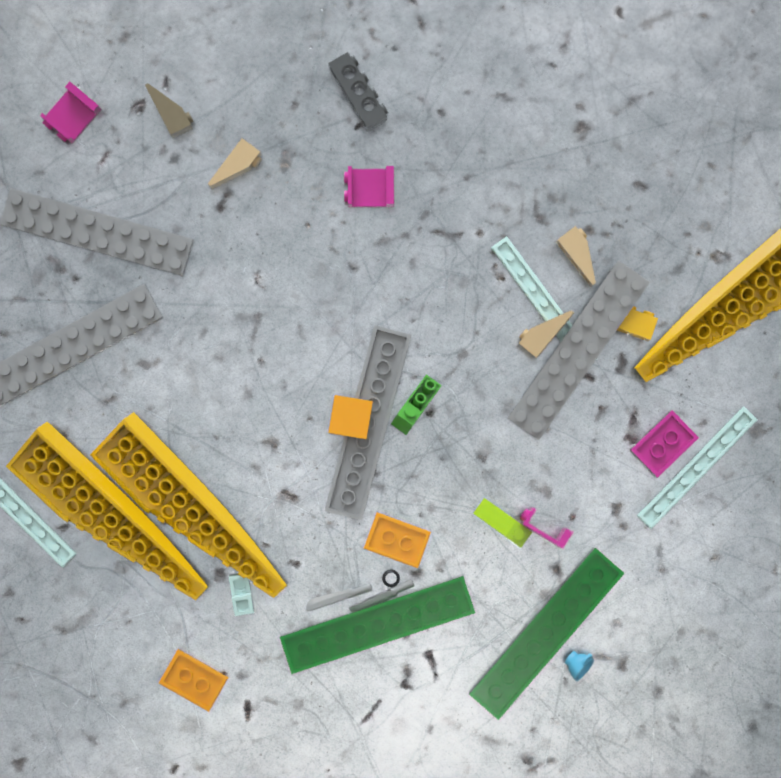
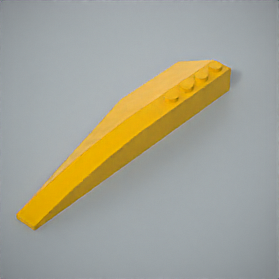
[635,228,781,382]

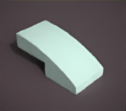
[228,574,254,616]

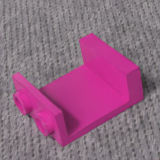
[40,81,101,143]
[344,166,394,207]
[520,507,573,549]

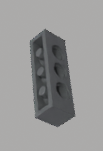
[328,52,388,131]

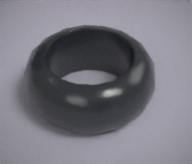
[382,569,400,587]

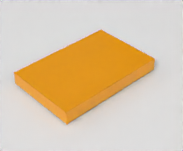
[364,512,431,568]
[159,649,229,712]

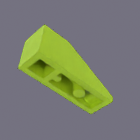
[473,498,532,548]

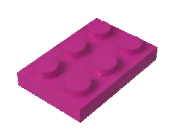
[630,410,699,478]

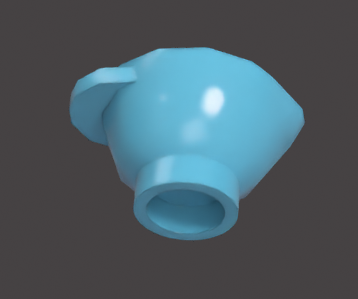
[565,651,594,681]

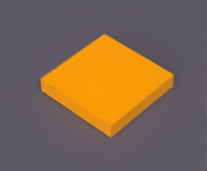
[328,395,373,440]

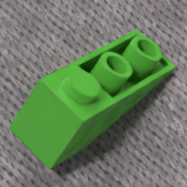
[391,375,442,435]

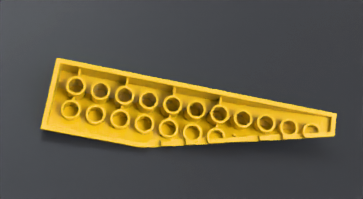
[90,412,287,598]
[6,422,208,600]

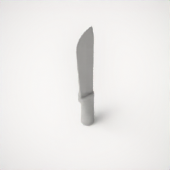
[349,579,414,612]
[306,583,372,612]

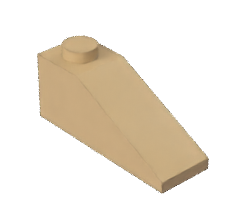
[208,138,262,189]
[556,226,596,287]
[519,310,575,358]

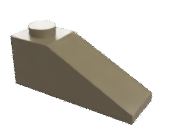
[145,83,194,139]

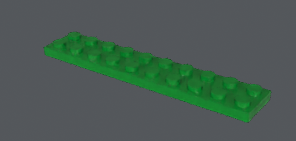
[469,548,625,720]
[280,576,475,674]

